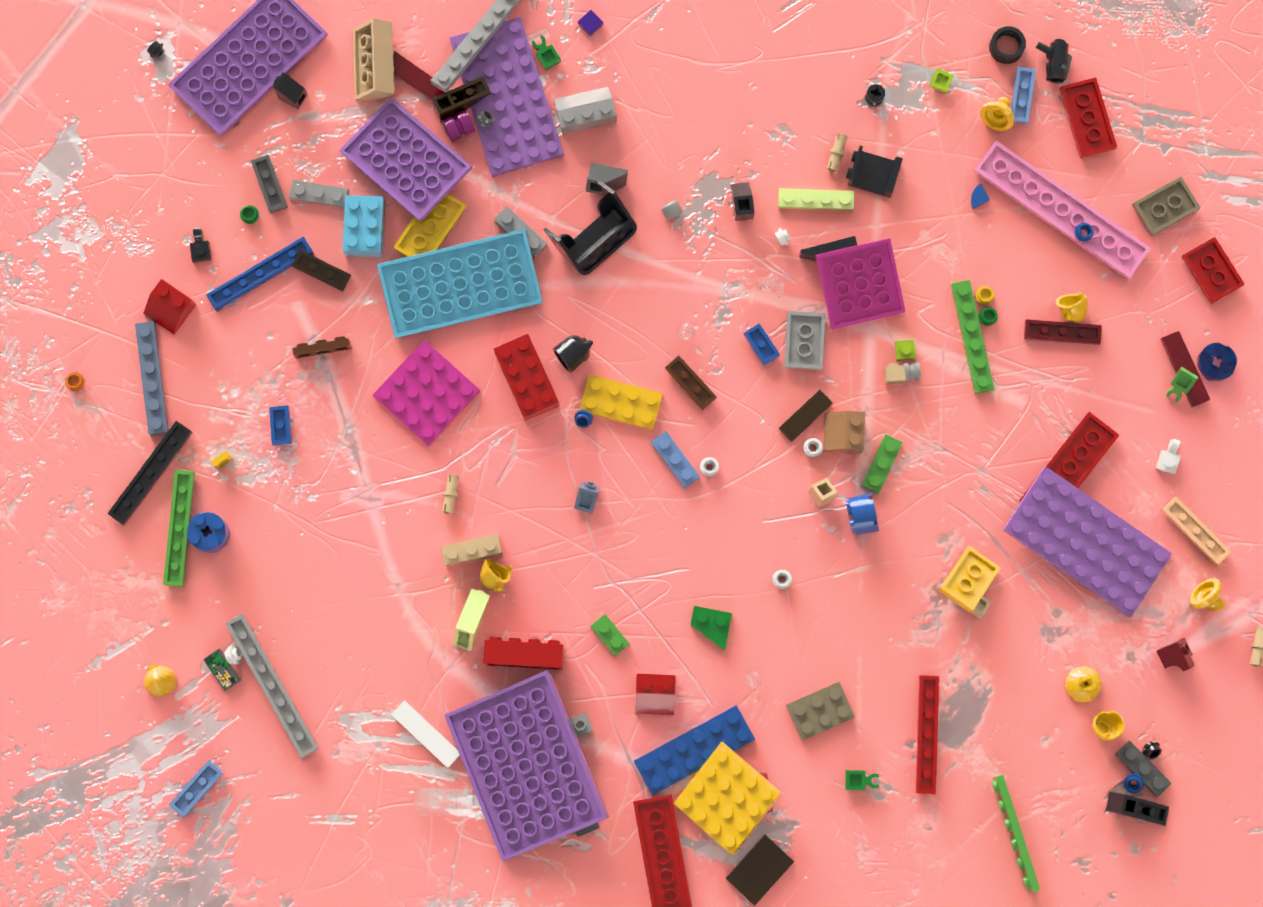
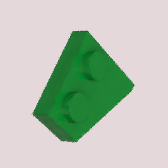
[690,606,732,650]

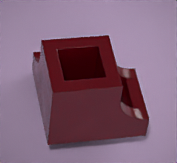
[1156,637,1195,672]

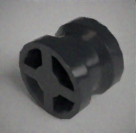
[865,84,885,107]

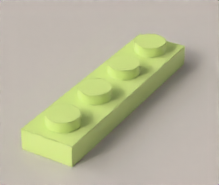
[778,188,854,211]

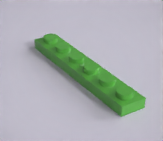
[951,280,994,394]
[163,470,195,587]
[991,775,1040,892]

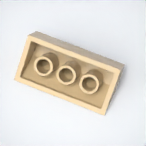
[353,18,395,101]

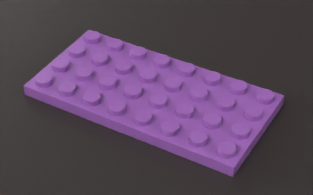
[168,0,328,137]
[449,17,564,177]
[1002,466,1172,618]

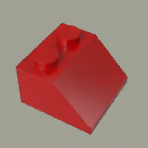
[143,279,196,335]
[635,674,676,715]

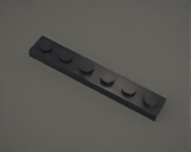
[107,420,193,525]

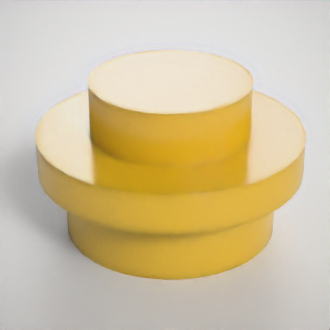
[975,286,995,305]

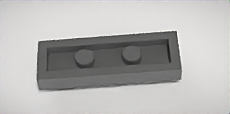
[251,154,288,214]
[1115,740,1172,797]

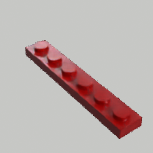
[915,675,939,795]

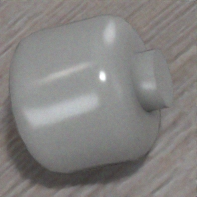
[661,200,682,221]

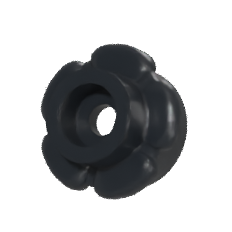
[147,41,164,58]
[1143,741,1162,759]

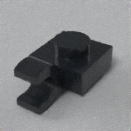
[189,227,212,263]

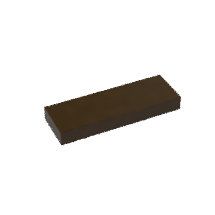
[292,250,352,292]
[778,389,833,443]

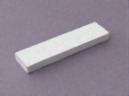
[391,700,460,768]

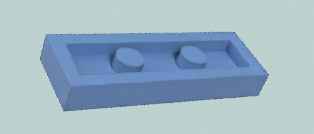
[1011,66,1036,125]
[651,431,700,489]
[169,760,224,818]

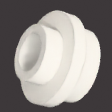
[775,228,791,246]
[803,438,823,457]
[700,457,719,477]
[772,570,792,589]
[225,645,242,665]

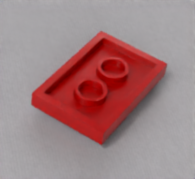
[1181,237,1245,304]

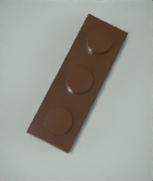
[292,336,352,359]
[665,355,717,411]

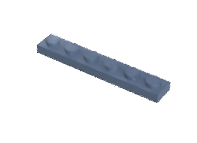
[135,321,169,436]

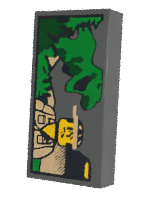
[203,648,242,692]

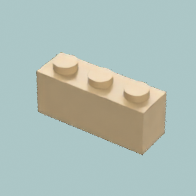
[441,534,503,567]

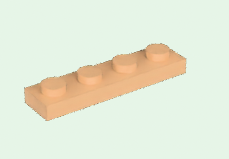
[1161,496,1231,565]

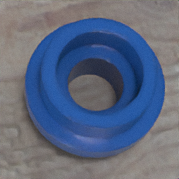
[1074,223,1094,242]
[574,410,593,428]
[1124,774,1144,793]

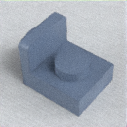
[574,481,600,514]

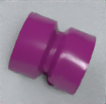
[442,109,476,142]

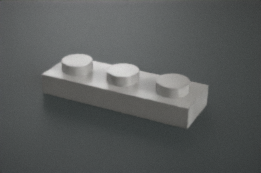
[289,180,349,208]
[494,206,548,258]

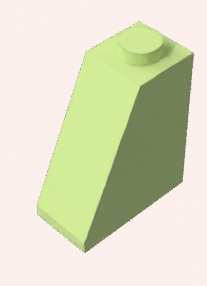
[453,589,490,651]

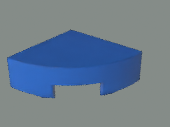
[970,183,990,209]

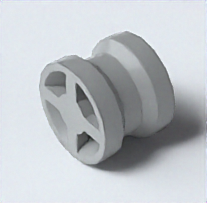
[903,362,921,382]

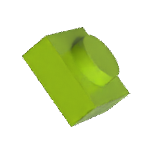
[929,68,954,94]
[894,340,916,361]

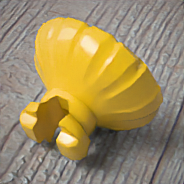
[980,97,1014,131]
[1189,578,1226,611]
[1065,666,1102,703]

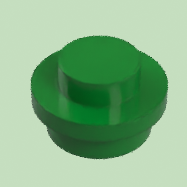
[240,205,259,224]
[979,307,998,326]

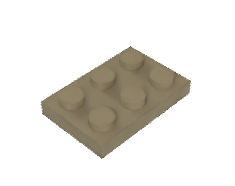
[1132,177,1201,237]
[786,681,855,741]

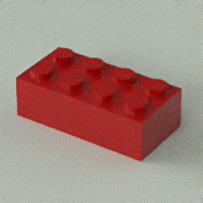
[493,334,560,421]
[483,636,564,670]

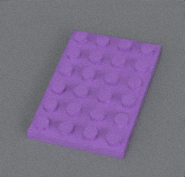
[339,97,472,222]

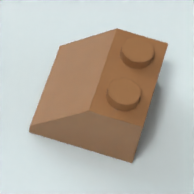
[823,411,865,453]

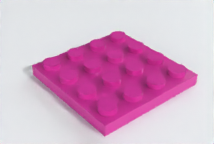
[815,238,906,330]
[373,340,480,446]

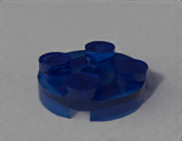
[1197,342,1237,381]

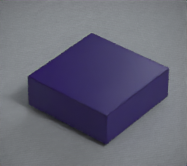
[577,10,604,36]

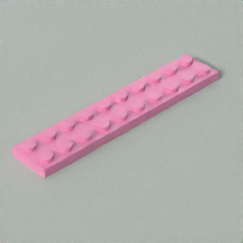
[973,141,1151,280]

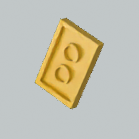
[938,546,1001,613]

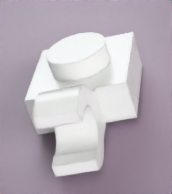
[1155,439,1181,475]

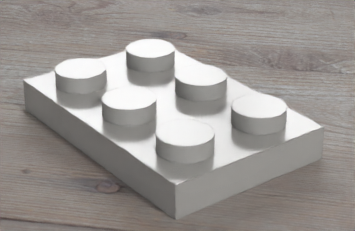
[784,311,826,371]

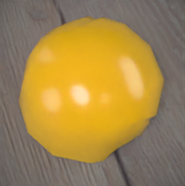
[1092,711,1125,741]

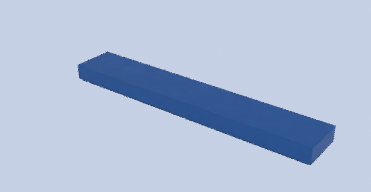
[206,236,314,312]

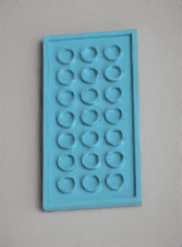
[377,229,543,338]

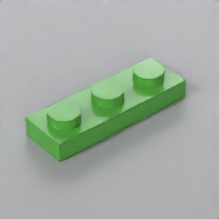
[861,434,903,494]

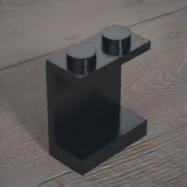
[846,145,903,198]

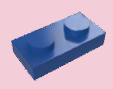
[743,323,780,366]
[269,405,292,446]

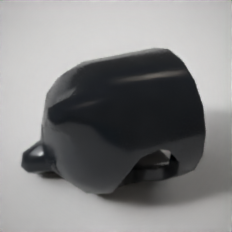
[552,335,593,373]

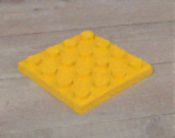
[674,742,782,855]

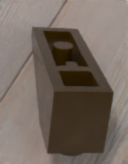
[432,76,491,123]

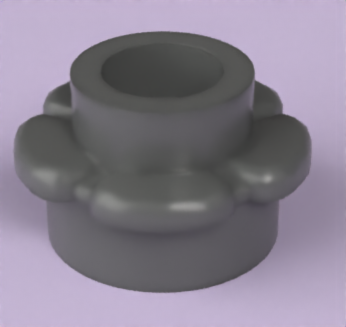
[477,110,495,128]

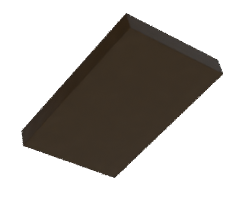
[725,835,794,906]

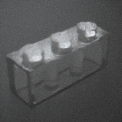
[412,787,475,818]

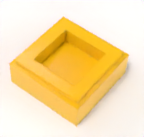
[210,451,233,470]

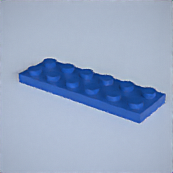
[634,705,755,796]

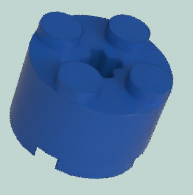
[846,493,879,536]
[187,512,230,553]

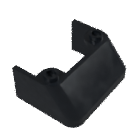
[544,181,637,275]

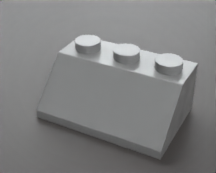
[554,87,617,135]

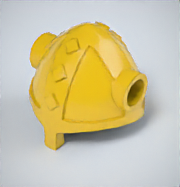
[1056,292,1088,322]
[480,559,513,592]
[144,664,177,697]

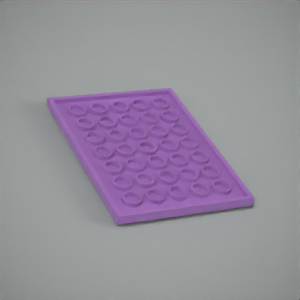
[444,670,609,862]

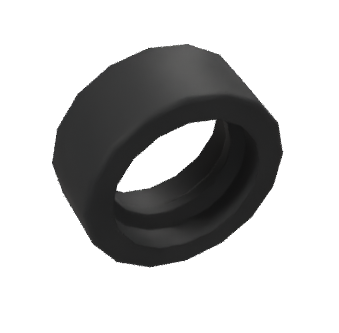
[989,26,1026,64]

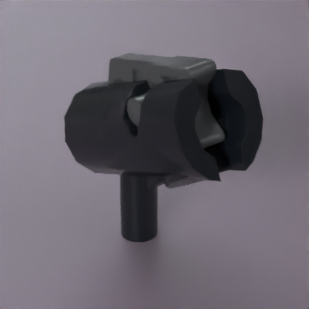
[1035,39,1072,83]

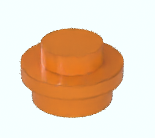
[65,372,85,391]

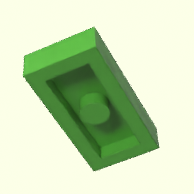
[590,614,630,656]

